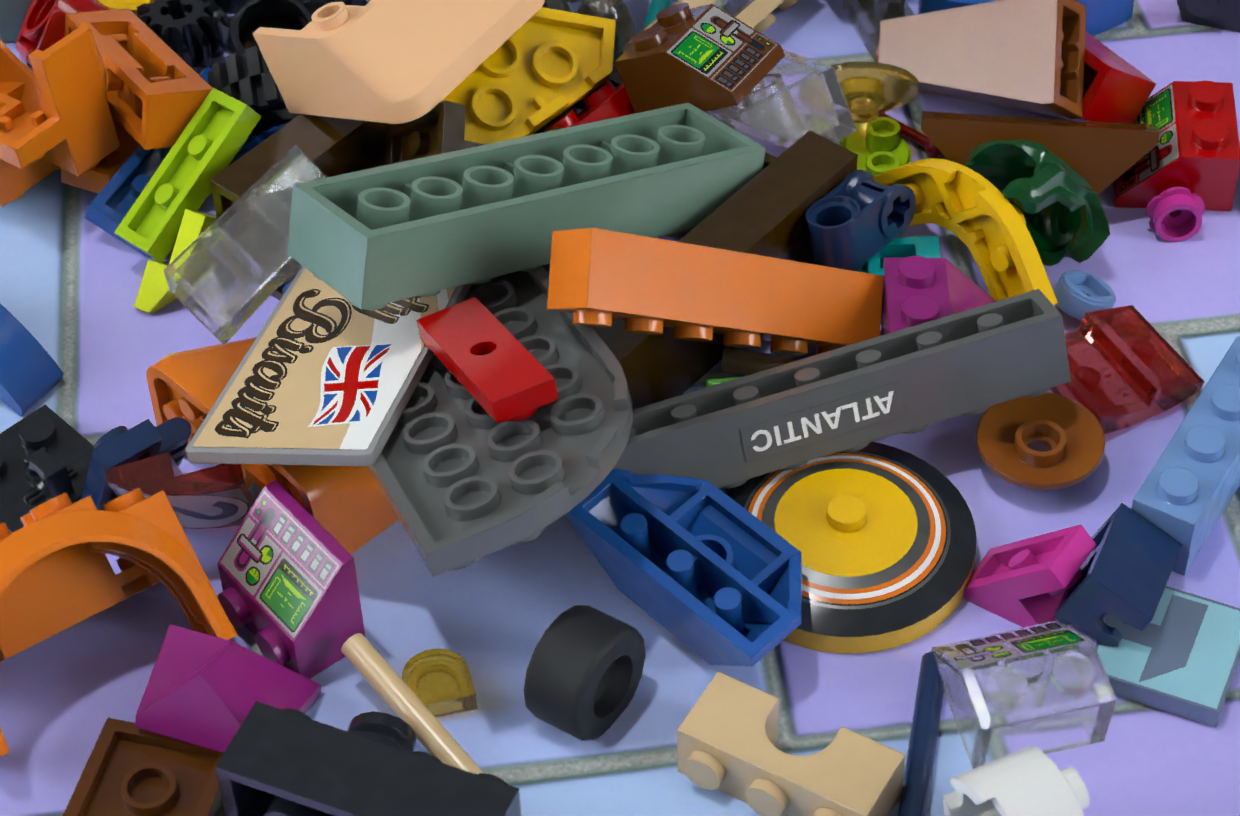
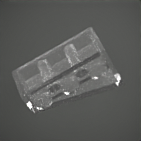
[163,144,327,345]

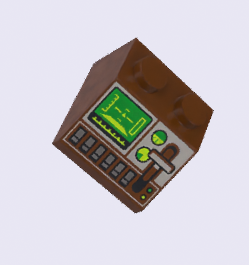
[615,3,785,113]

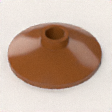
[976,392,1105,490]

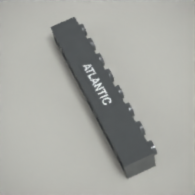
[614,289,1071,489]

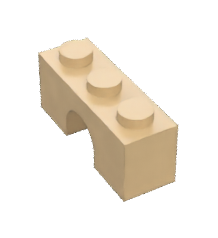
[677,671,905,816]

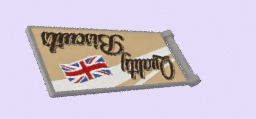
[185,266,472,466]

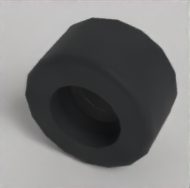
[523,605,646,741]

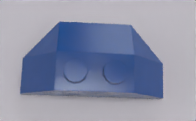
[566,468,802,667]

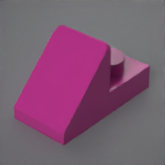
[963,524,1097,635]

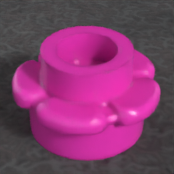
[1146,187,1205,242]

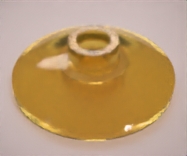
[804,61,919,123]

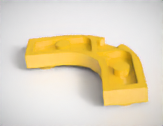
[874,158,1058,305]

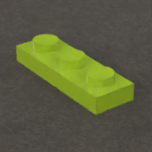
[114,87,261,263]

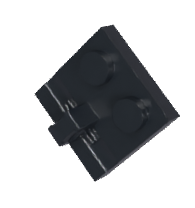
[0,405,94,533]

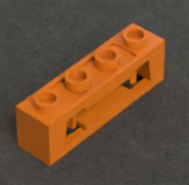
[65,9,212,150]

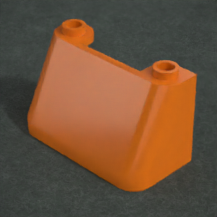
[146,337,398,554]

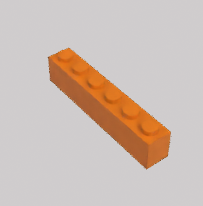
[547,228,884,355]

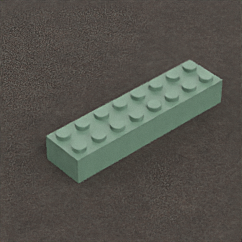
[288,103,766,310]

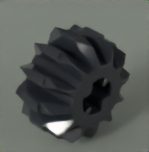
[137,0,223,68]

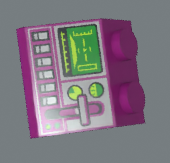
[217,480,366,679]

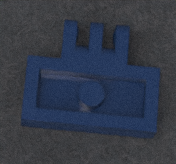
[81,417,192,510]

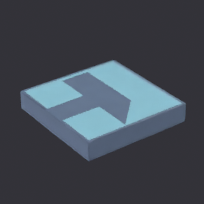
[1083,586,1240,727]

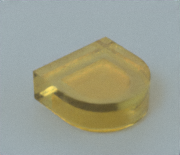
[402,649,477,718]

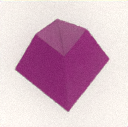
[135,624,321,753]

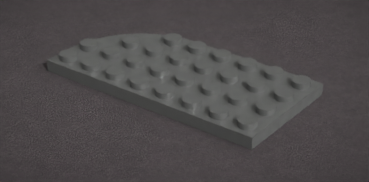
[368,266,633,577]

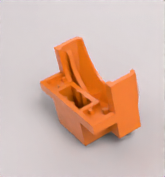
[0,20,120,206]
[0,487,238,757]

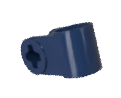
[805,170,916,271]

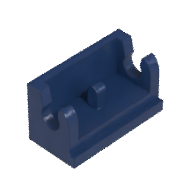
[1054,503,1182,647]

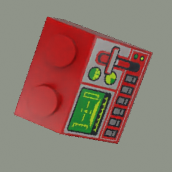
[1113,80,1240,211]

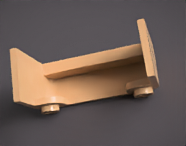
[252,0,545,124]

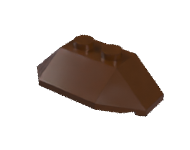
[921,111,1160,195]

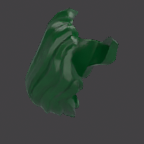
[964,139,1110,266]

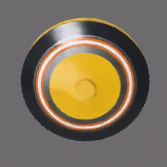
[726,442,977,654]

